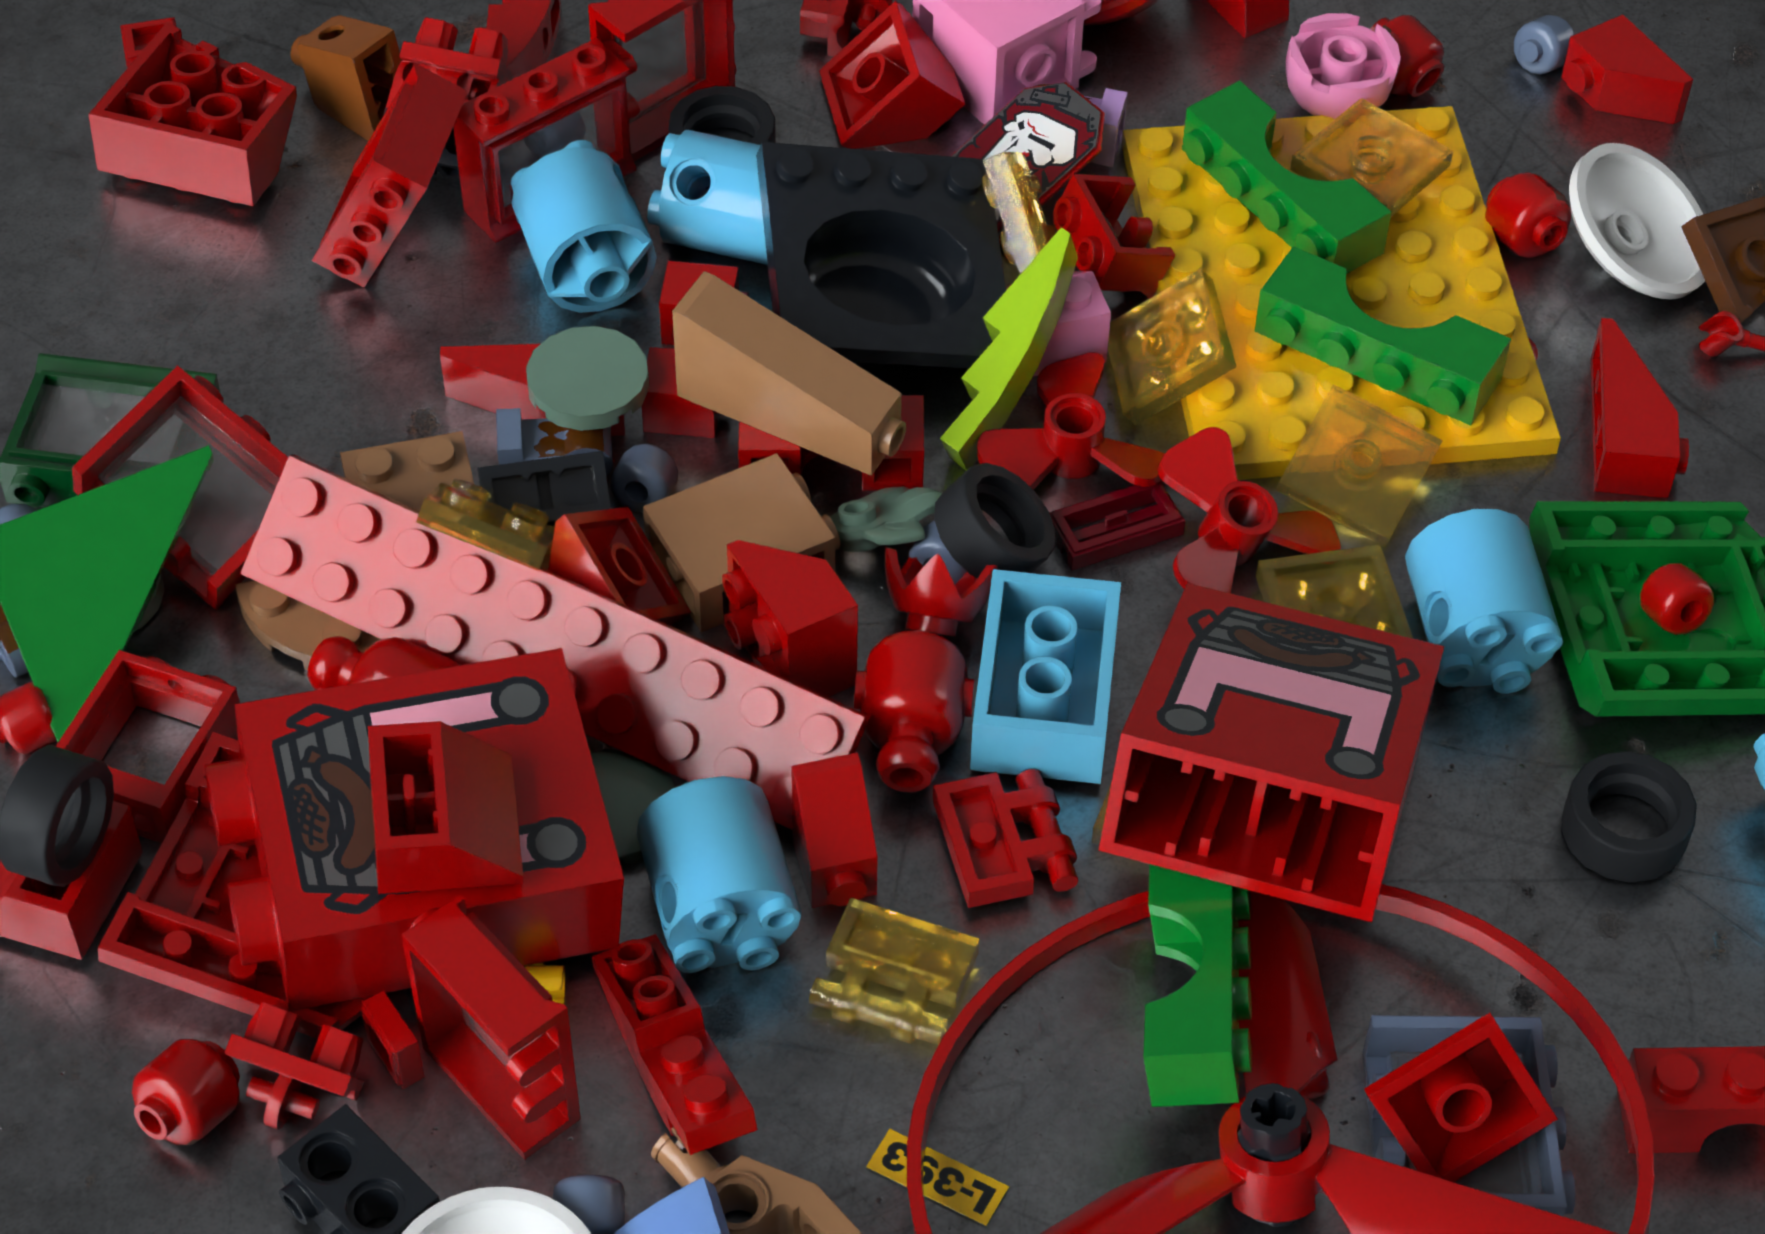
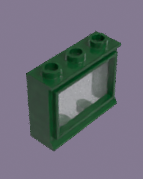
[0,353,221,524]

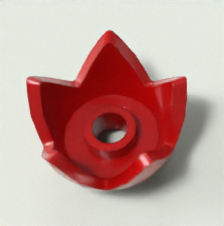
[885,547,998,637]

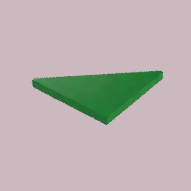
[0,445,214,743]

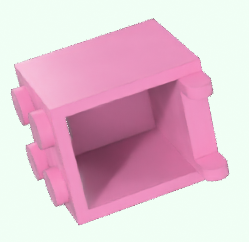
[912,0,1102,125]

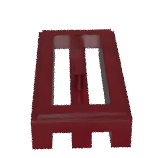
[1049,481,1185,571]

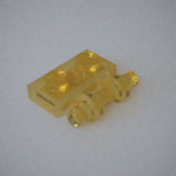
[982,152,1056,273]
[809,898,979,1045]

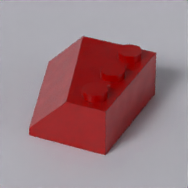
[88,22,297,206]

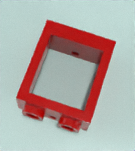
[55,650,240,843]

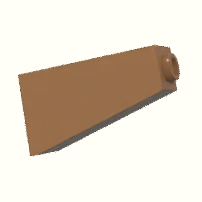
[672,271,906,476]

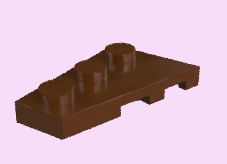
[1681,196,1765,323]

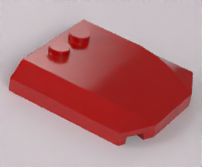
[98,732,388,1039]

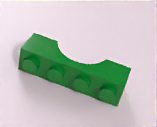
[1182,80,1392,274]
[1254,246,1511,425]
[1143,864,1252,1107]

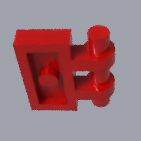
[933,769,1079,908]

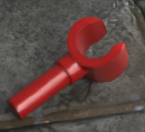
[1698,311,1765,357]

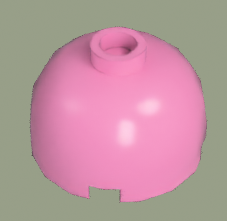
[1286,13,1401,122]

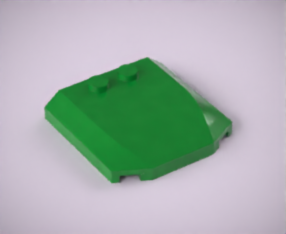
[1529,501,1765,717]

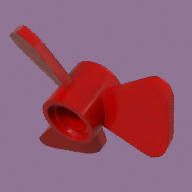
[977,352,1165,490]
[1158,427,1341,593]

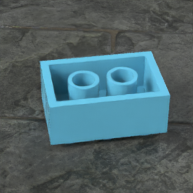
[970,569,1121,784]

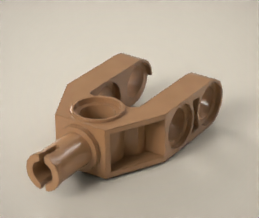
[651,1127,862,1234]

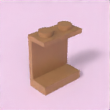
[643,453,840,632]

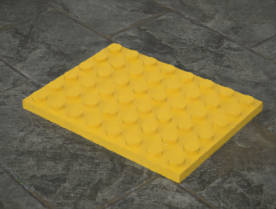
[1121,106,1561,480]

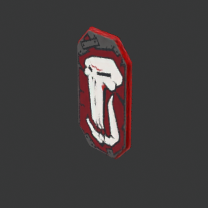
[951,82,1105,244]

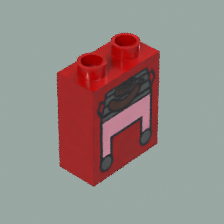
[1098,583,1445,923]
[204,648,624,1011]

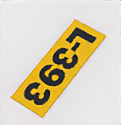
[866,1128,1009,1226]

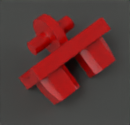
[800,0,893,56]
[224,1002,364,1130]

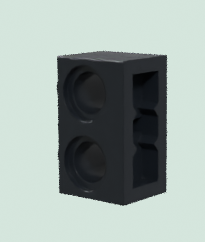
[477,451,611,534]
[277,1104,440,1234]

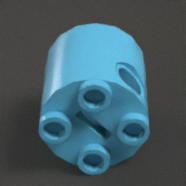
[647,130,768,265]
[511,140,657,313]
[1405,509,1563,694]
[636,776,802,973]

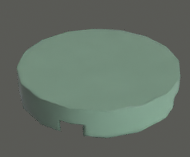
[526,326,649,431]

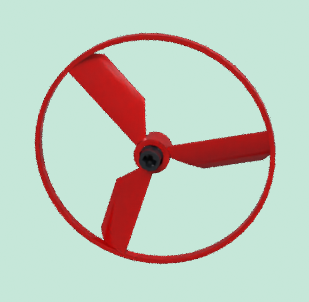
[907,884,1655,1234]

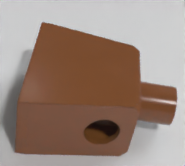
[290,15,402,141]

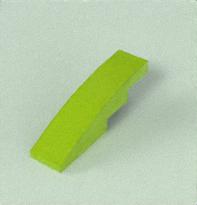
[940,227,1078,471]

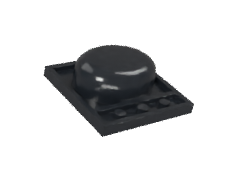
[756,142,1006,369]

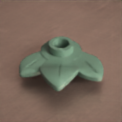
[830,486,942,552]

